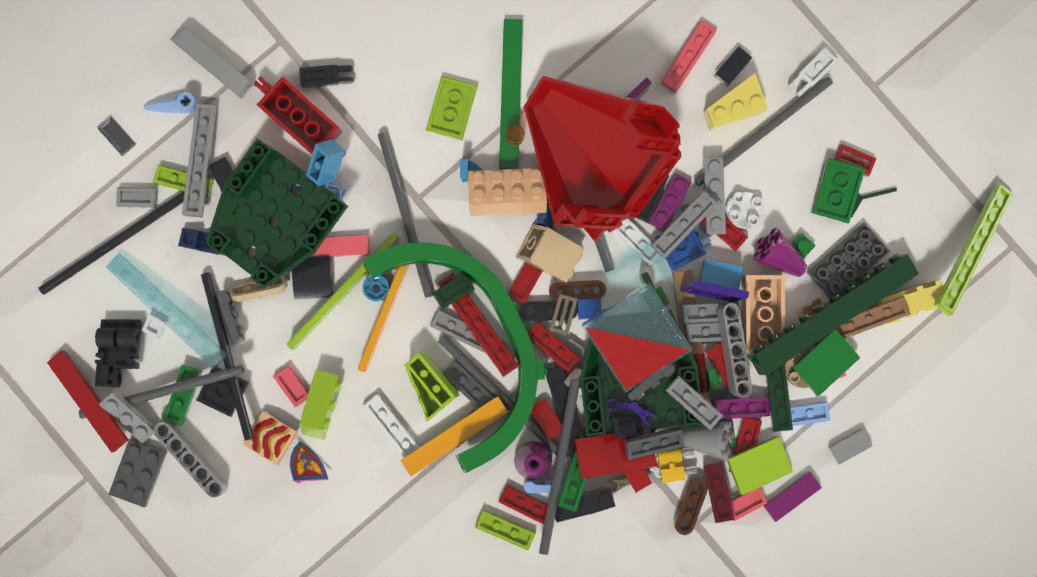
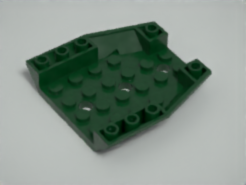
[205,138,349,289]
[580,309,702,436]

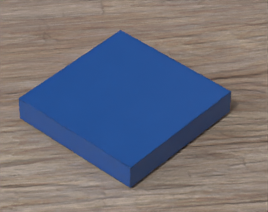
[655,230,706,271]

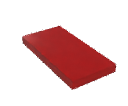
[574,428,657,479]

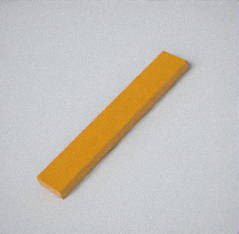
[357,265,409,372]
[400,396,508,476]

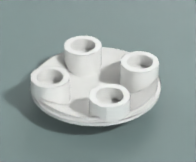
[726,191,764,229]

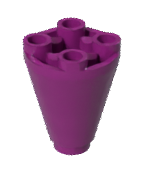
[753,227,808,277]
[514,441,552,480]

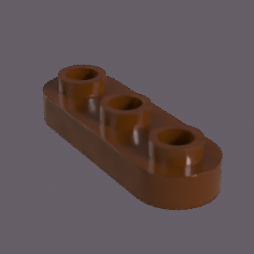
[549,280,606,301]
[674,478,708,535]

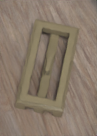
[549,293,578,336]

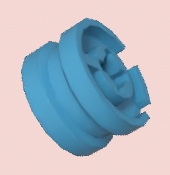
[362,275,390,302]

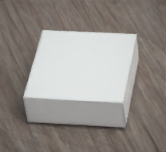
[141,314,169,339]

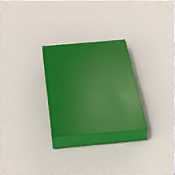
[811,158,866,224]
[792,330,860,396]

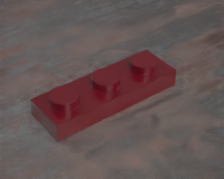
[703,462,735,523]

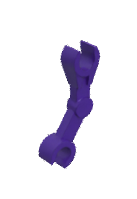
[607,398,656,426]

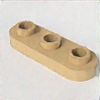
[229,276,288,302]

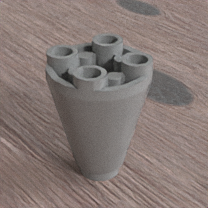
[682,421,734,460]

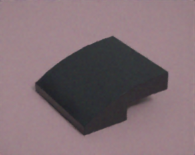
[292,256,333,299]

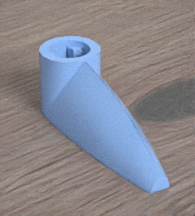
[144,92,199,113]

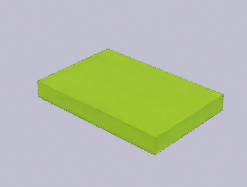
[426,76,478,141]
[727,436,793,495]

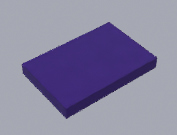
[680,280,749,302]

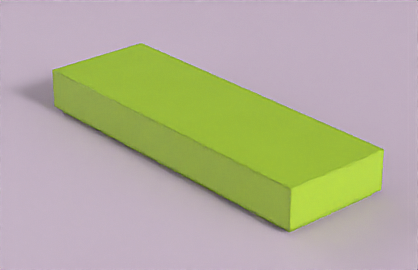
[153,165,214,198]
[475,509,536,551]

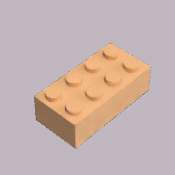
[468,168,547,216]
[742,275,785,353]

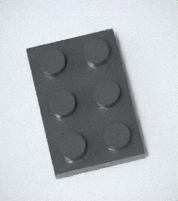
[108,439,167,508]

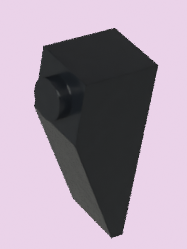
[555,486,616,522]

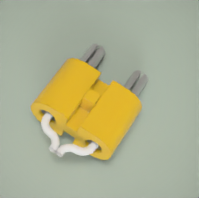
[650,448,697,484]

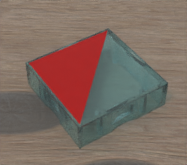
[582,281,693,393]

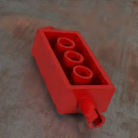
[254,76,347,157]

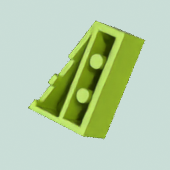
[404,350,460,422]
[299,370,342,440]

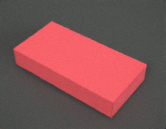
[273,365,309,407]
[731,487,768,521]

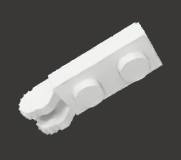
[789,47,839,97]

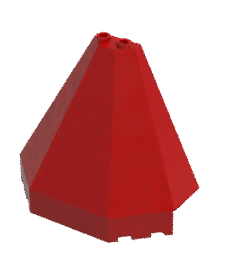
[524,76,682,242]

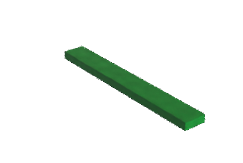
[499,19,523,169]

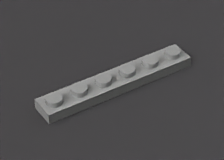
[182,104,217,218]

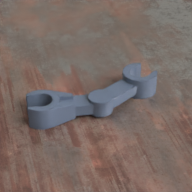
[680,204,712,249]

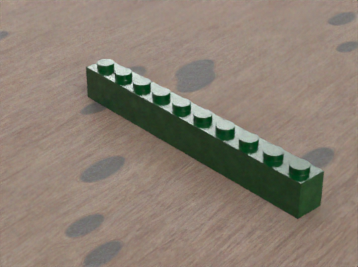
[747,253,919,375]

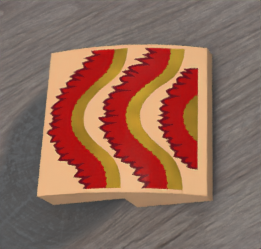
[243,411,298,465]

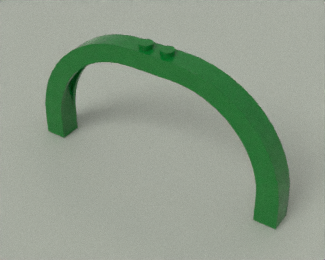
[362,242,538,473]

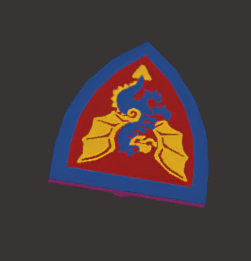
[289,441,328,483]

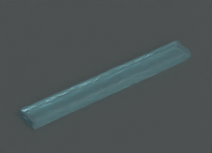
[106,253,228,369]

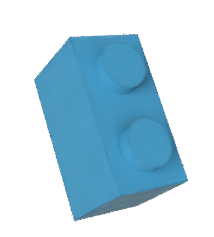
[306,139,345,186]
[699,259,743,289]

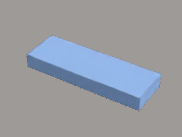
[770,401,830,426]

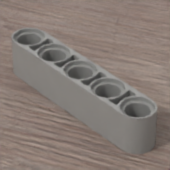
[170,25,253,98]
[717,303,752,398]
[153,421,227,498]

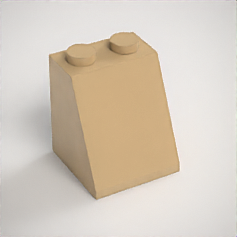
[515,224,584,283]

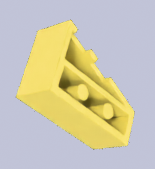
[704,73,768,131]
[875,280,943,324]

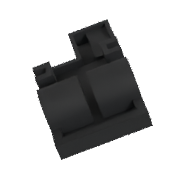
[95,319,142,387]

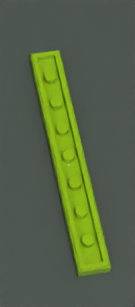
[934,183,1013,316]
[287,232,400,350]

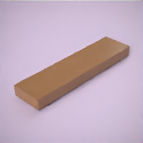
[836,296,911,339]

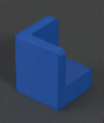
[577,299,602,320]

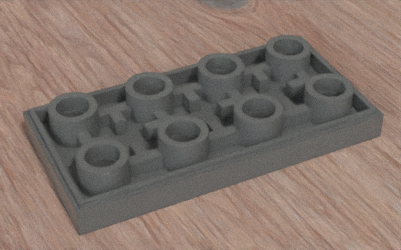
[807,223,890,298]

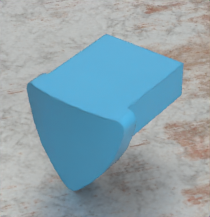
[460,159,482,182]

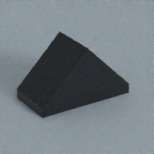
[610,416,644,441]

